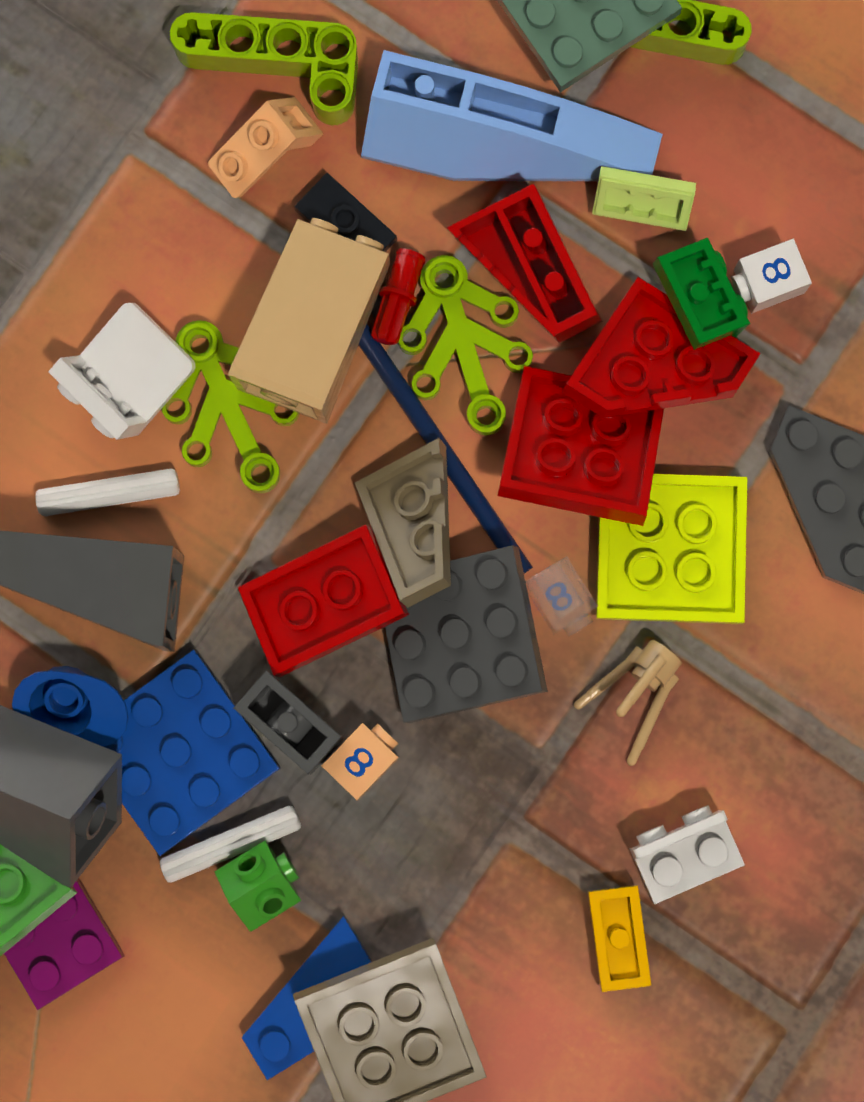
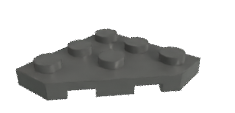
[768,405,864,594]

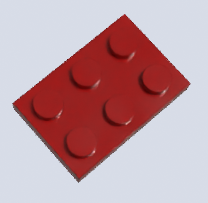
[237,524,409,677]

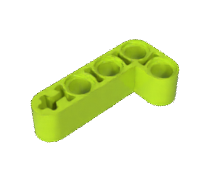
[631,0,752,65]
[170,12,359,126]

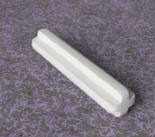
[35,468,180,516]
[159,806,301,883]

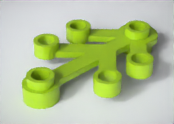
[398,255,533,435]
[162,320,299,493]

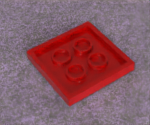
[497,366,664,526]

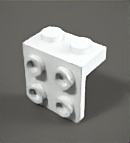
[48,303,196,440]

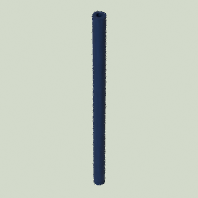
[358,324,533,574]

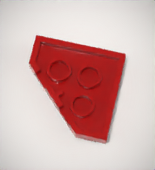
[562,277,761,418]

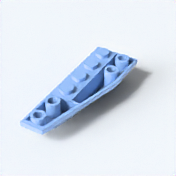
[361,50,663,182]

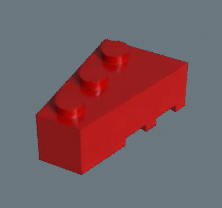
[447,183,603,343]

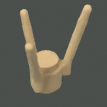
[574,640,682,766]

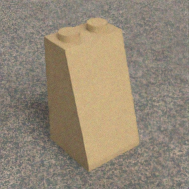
[228,218,390,424]

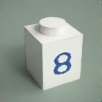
[731,238,812,314]

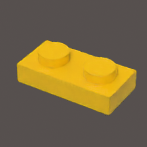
[588,885,651,992]

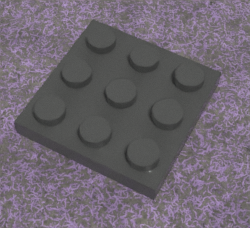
[385,545,548,723]

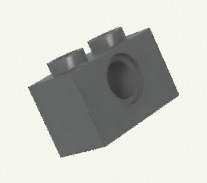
[233,671,344,775]

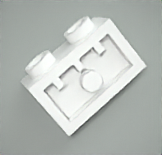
[629,805,745,904]

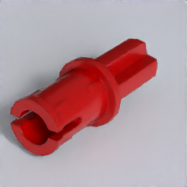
[371,248,426,346]

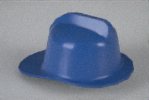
[12,666,129,747]

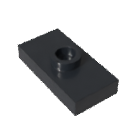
[294,173,397,252]

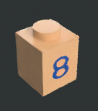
[321,723,399,800]

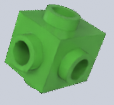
[214,841,301,932]

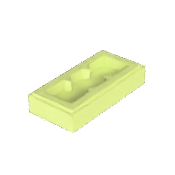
[592,166,696,231]

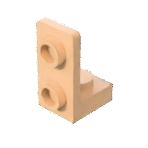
[208,97,323,198]

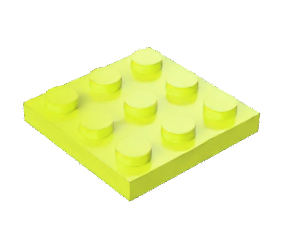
[596,474,747,624]

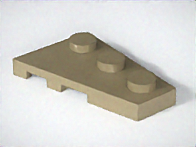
[355,438,451,608]

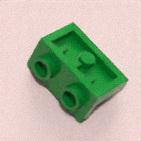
[652,238,750,350]

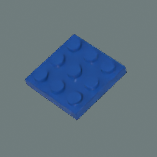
[105,650,281,856]

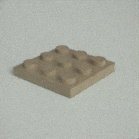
[293,938,487,1102]

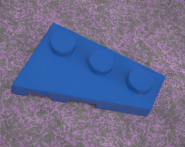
[242,915,372,1080]

